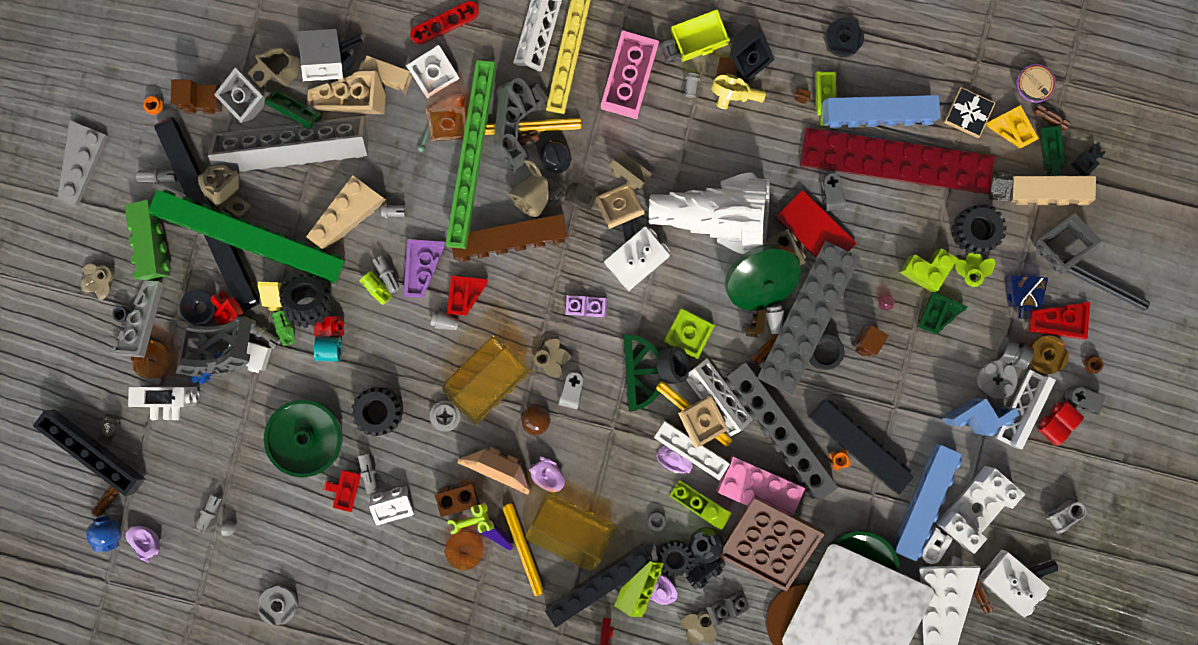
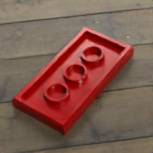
[775,190,857,258]

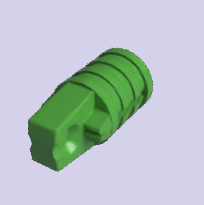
[271,310,295,346]

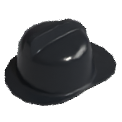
[536,130,572,174]

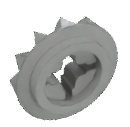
[430,401,461,432]

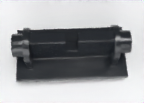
[686,558,725,589]

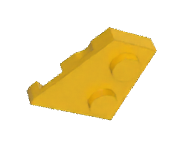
[986,105,1039,149]

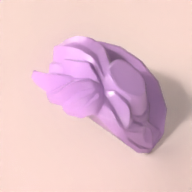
[656,445,693,474]
[529,457,565,492]
[125,526,160,563]
[650,574,678,605]

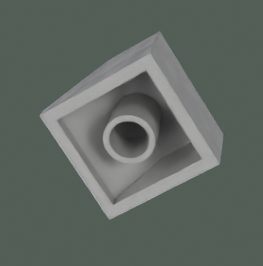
[214,67,265,123]

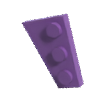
[404,239,446,298]

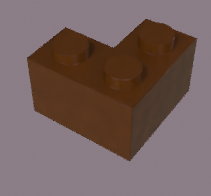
[170,79,222,115]

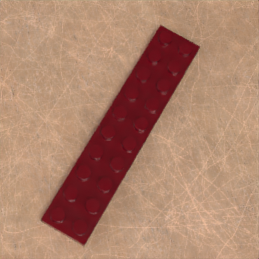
[800,128,995,195]

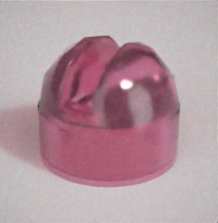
[878,295,894,311]

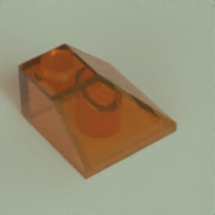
[426,94,468,141]

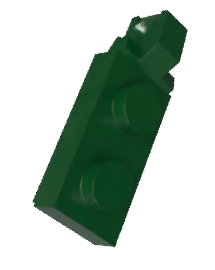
[1039,126,1065,176]

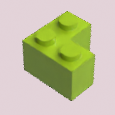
[899,248,958,292]

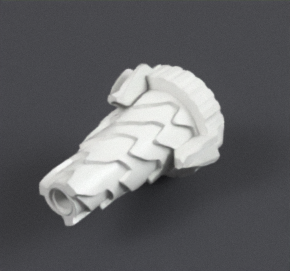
[649,173,770,254]

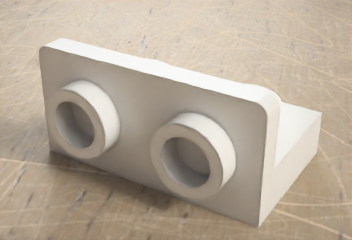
[369,486,414,525]

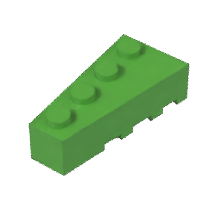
[125,200,171,281]

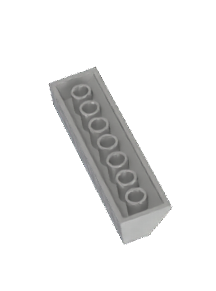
[208,115,368,172]

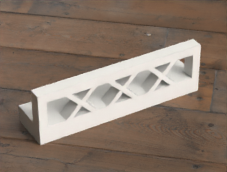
[513,0,562,71]
[686,359,753,437]
[995,370,1056,449]
[654,420,730,480]

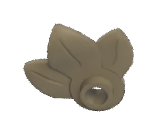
[81,263,114,300]
[533,339,571,377]
[679,610,717,645]

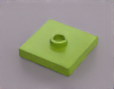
[664,308,715,359]

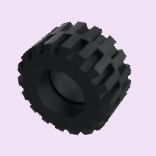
[952,204,1007,254]
[279,274,332,328]
[351,387,403,436]

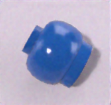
[86,516,121,552]

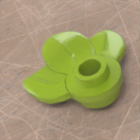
[955,252,995,287]

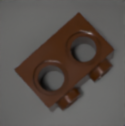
[435,480,480,517]

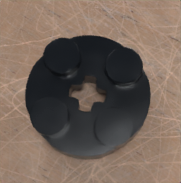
[825,18,864,57]

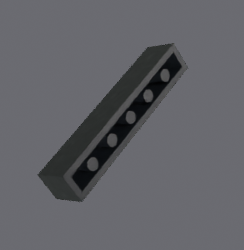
[808,400,914,495]
[33,409,146,496]
[545,543,653,628]

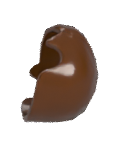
[521,405,551,436]

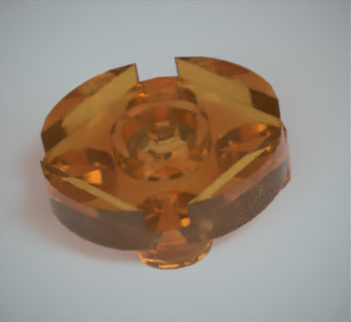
[131,341,173,379]
[444,531,484,571]

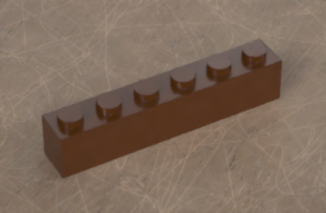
[452,214,568,262]

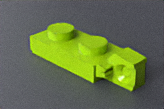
[815,71,836,126]

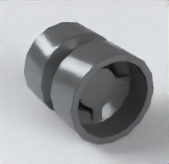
[996,337,1034,370]

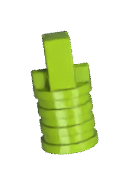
[359,270,393,305]

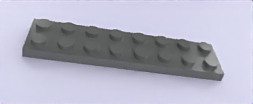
[757,241,860,395]

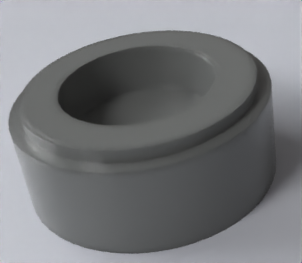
[647,511,666,531]

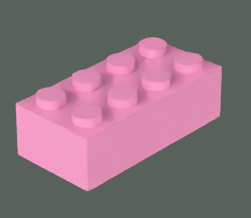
[601,31,659,119]
[716,455,805,514]

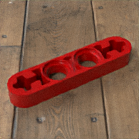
[410,1,479,45]

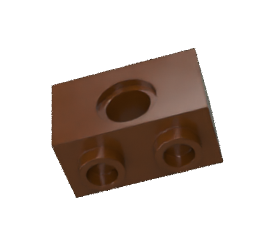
[852,325,889,357]

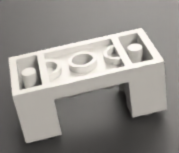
[936,466,1025,554]

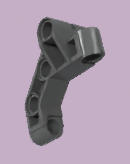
[494,78,548,172]

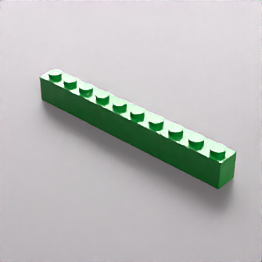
[148,189,345,285]

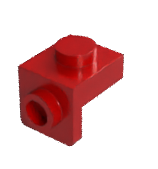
[314,316,344,336]

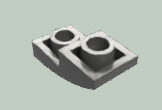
[706,591,750,626]

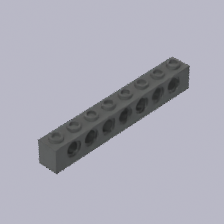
[725,362,838,501]

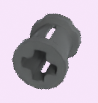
[659,39,682,64]

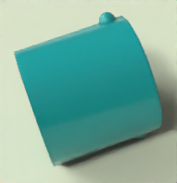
[314,337,342,362]

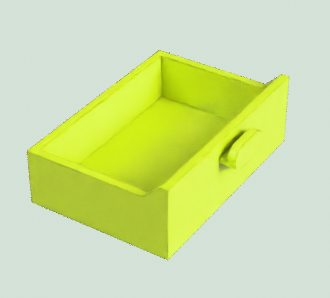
[670,10,730,62]

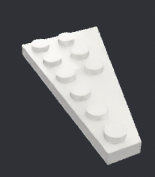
[919,566,980,645]

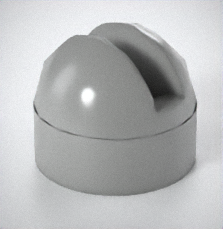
[221,520,237,536]

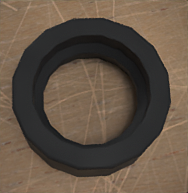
[809,334,845,370]
[657,346,690,384]

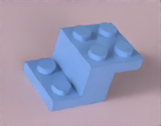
[942,397,1020,436]

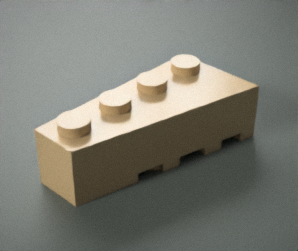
[306,175,387,250]
[1011,176,1096,205]

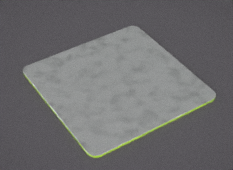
[782,544,934,645]

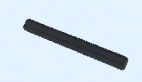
[1063,260,1150,311]

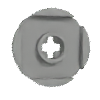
[977,360,1018,399]
[258,585,299,625]

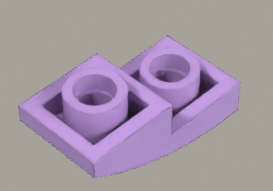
[565,295,607,317]

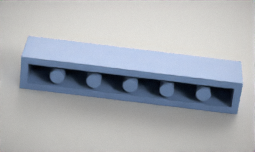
[822,95,940,128]
[892,444,962,561]

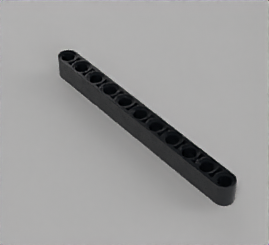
[154,117,260,312]

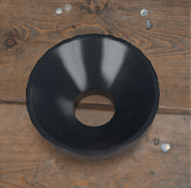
[179,290,216,325]
[689,527,724,563]

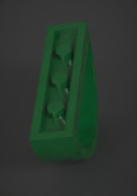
[623,335,663,412]

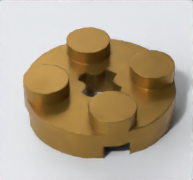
[1030,336,1069,374]

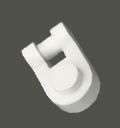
[921,527,952,564]

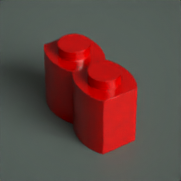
[1037,401,1084,446]

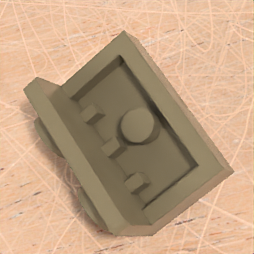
[609,152,652,190]

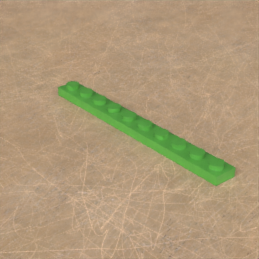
[446,60,497,249]

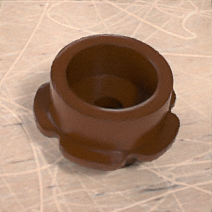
[793,88,811,104]
[1084,355,1104,374]

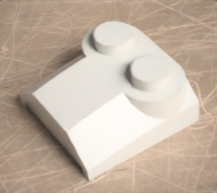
[406,45,460,99]

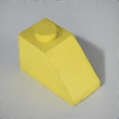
[258,282,286,311]

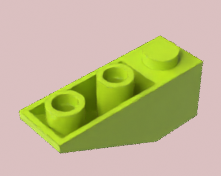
[670,480,732,529]
[614,561,664,617]

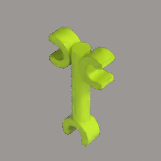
[447,503,494,534]

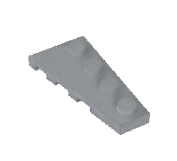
[58,121,108,206]
[110,281,164,357]

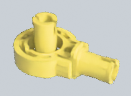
[711,74,766,109]

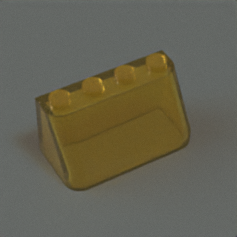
[442,336,531,424]
[525,493,616,571]

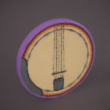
[1017,64,1056,103]

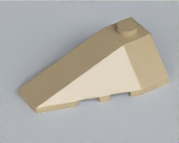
[307,71,386,114]

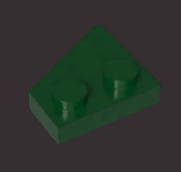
[917,292,968,335]

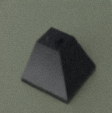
[730,24,775,83]

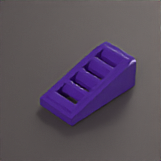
[476,518,514,550]

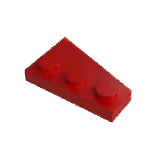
[1028,301,1091,340]

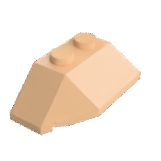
[457,447,531,494]

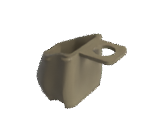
[246,47,300,88]
[508,159,549,217]
[198,165,251,218]

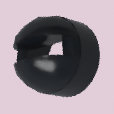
[112,306,130,322]

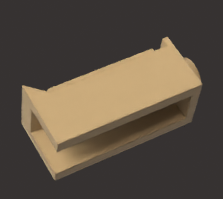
[359,56,413,95]

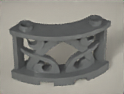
[175,316,256,377]

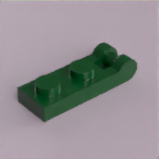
[265,88,321,129]

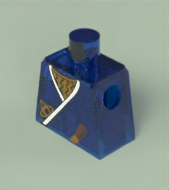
[1005,275,1048,319]

